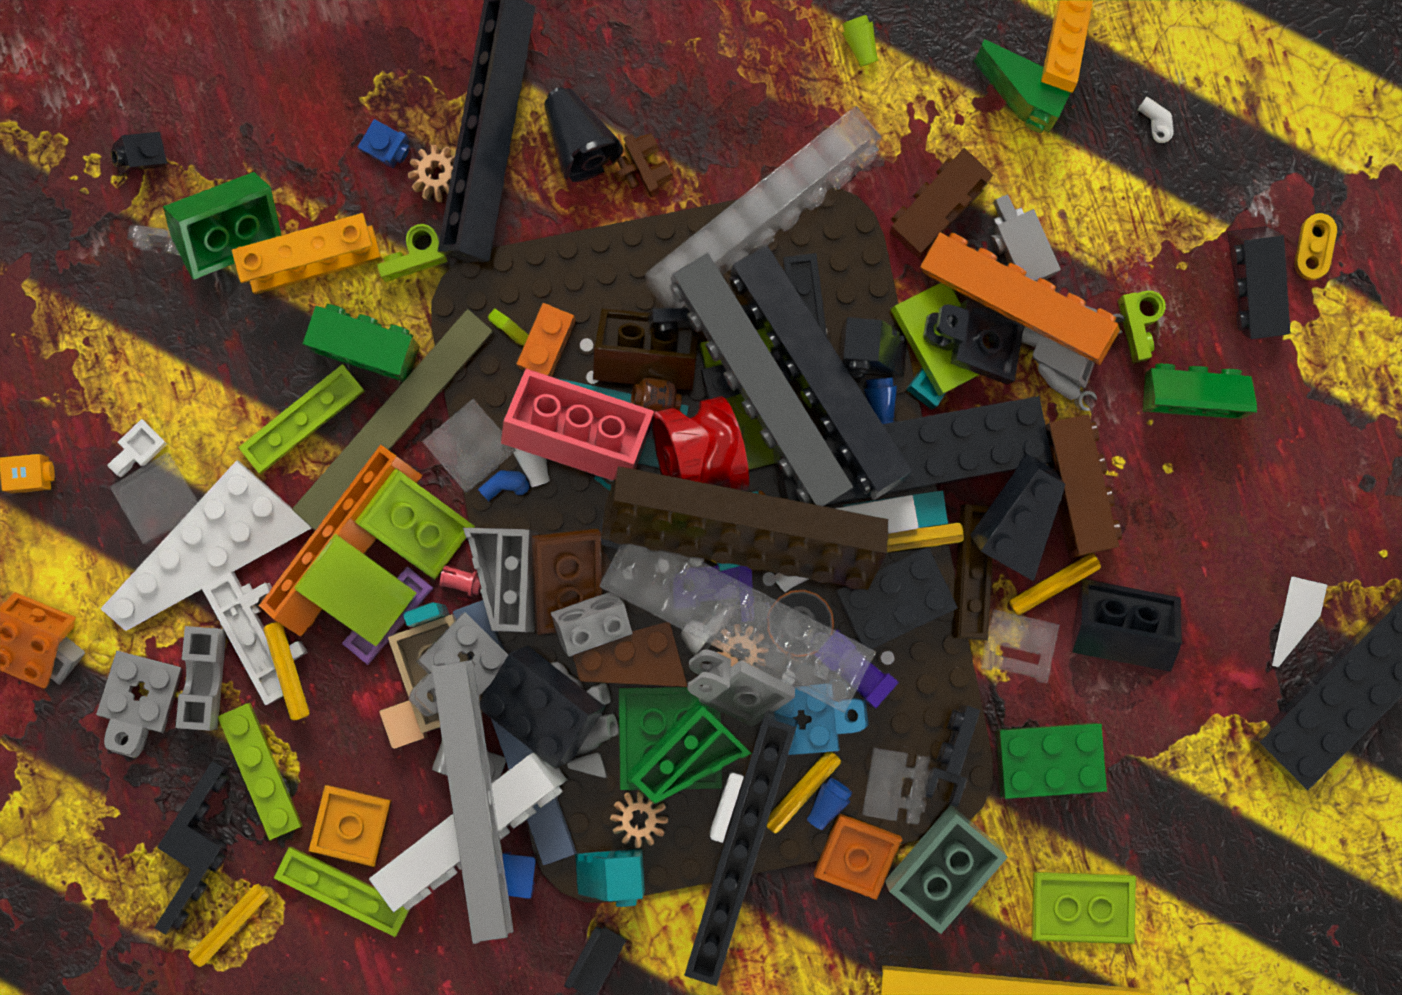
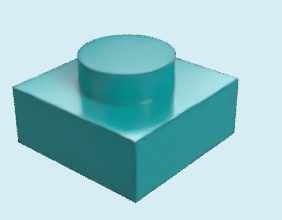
[906,367,947,410]

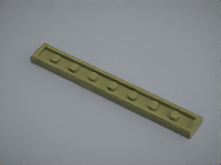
[292,309,494,530]

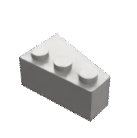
[463,528,539,633]

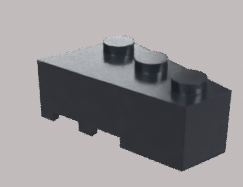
[1227,226,1291,339]
[839,317,907,379]
[970,454,1066,581]

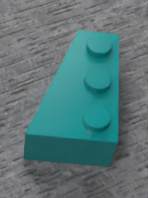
[575,849,645,907]

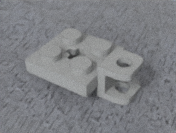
[409,612,508,717]
[688,650,795,727]
[96,651,183,758]

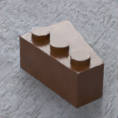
[890,148,993,259]
[573,621,688,687]

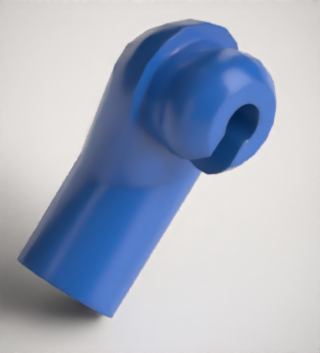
[478,470,530,502]

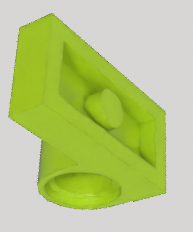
[377,224,448,282]
[1117,291,1166,364]

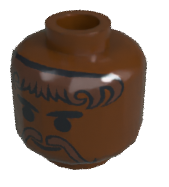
[630,378,682,420]

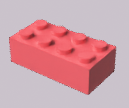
[501,369,654,481]

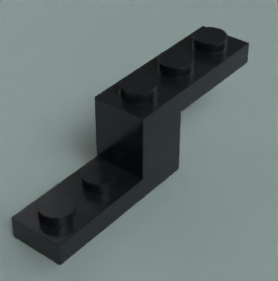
[154,760,230,935]

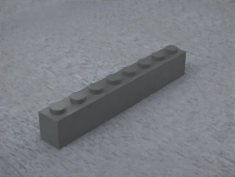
[669,253,853,506]

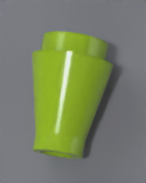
[842,15,879,67]

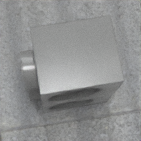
[551,591,633,657]

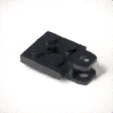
[923,299,1024,385]
[923,705,980,807]

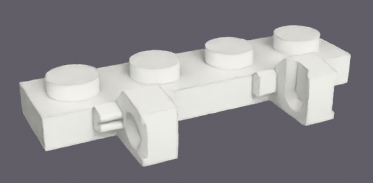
[202,572,308,705]

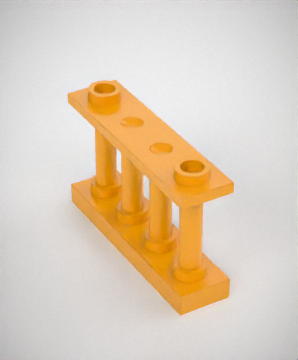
[232,213,382,295]

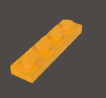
[1041,0,1093,93]

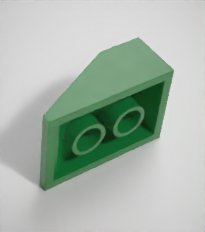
[974,39,1071,133]

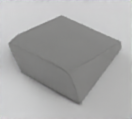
[50,637,85,685]
[567,752,608,778]

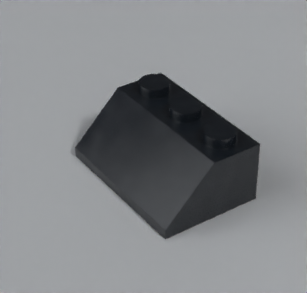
[1072,579,1182,672]

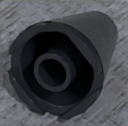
[544,87,623,182]

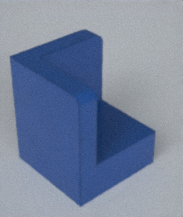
[502,851,536,899]

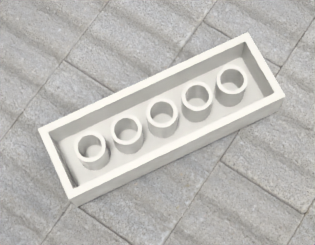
[369,753,567,912]

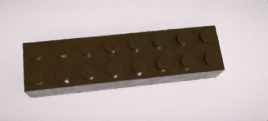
[601,466,889,590]

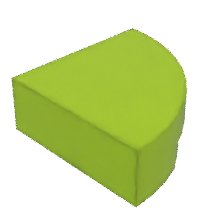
[488,308,529,346]

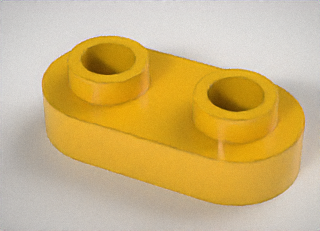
[1294,213,1337,280]

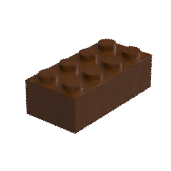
[1045,414,1122,558]

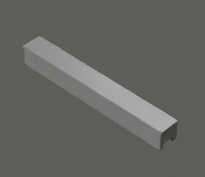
[431,660,514,944]

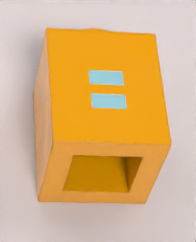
[0,454,55,493]

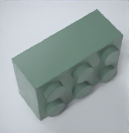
[885,805,1008,934]

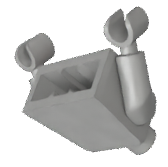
[1022,306,1125,411]

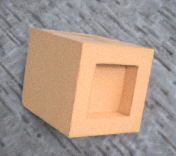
[379,701,428,749]

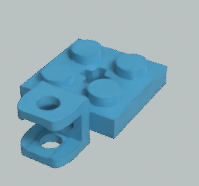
[773,683,868,755]

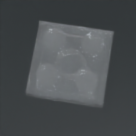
[422,399,516,493]

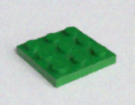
[619,687,722,790]

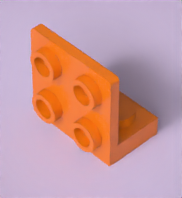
[0,592,76,688]

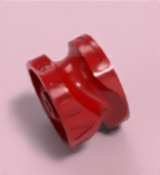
[652,396,749,492]

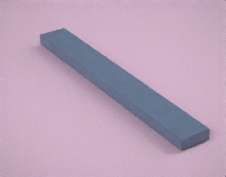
[453,600,577,865]

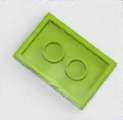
[890,283,980,396]
[355,468,475,580]
[294,533,417,646]
[1032,872,1136,944]

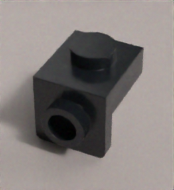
[111,132,167,176]

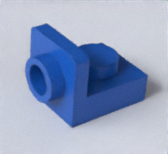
[358,119,410,169]

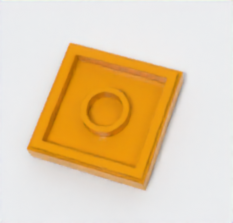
[309,785,392,867]

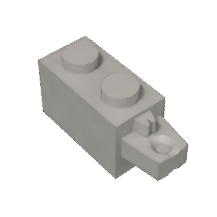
[992,194,1061,282]

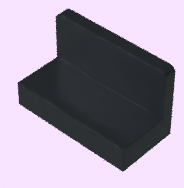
[564,922,627,995]

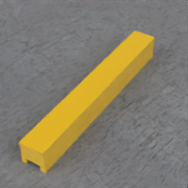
[880,966,1155,995]

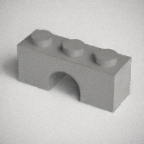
[176,626,226,731]

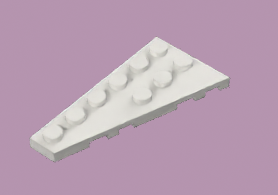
[101,460,312,631]

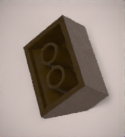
[593,308,699,391]

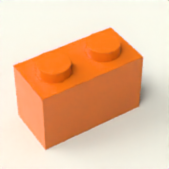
[517,303,576,377]

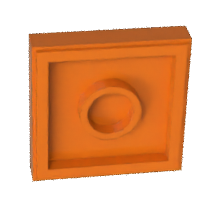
[813,813,902,900]

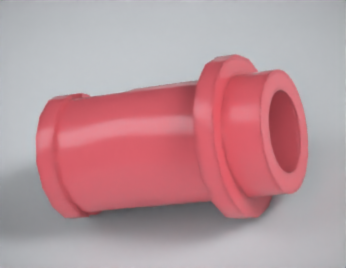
[439,566,482,597]

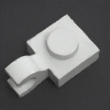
[107,419,167,478]

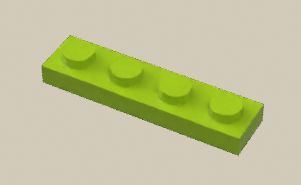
[238,364,365,474]
[218,703,303,840]
[274,847,410,937]

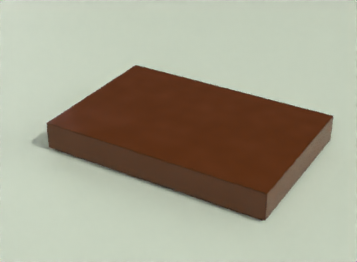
[532,529,603,635]

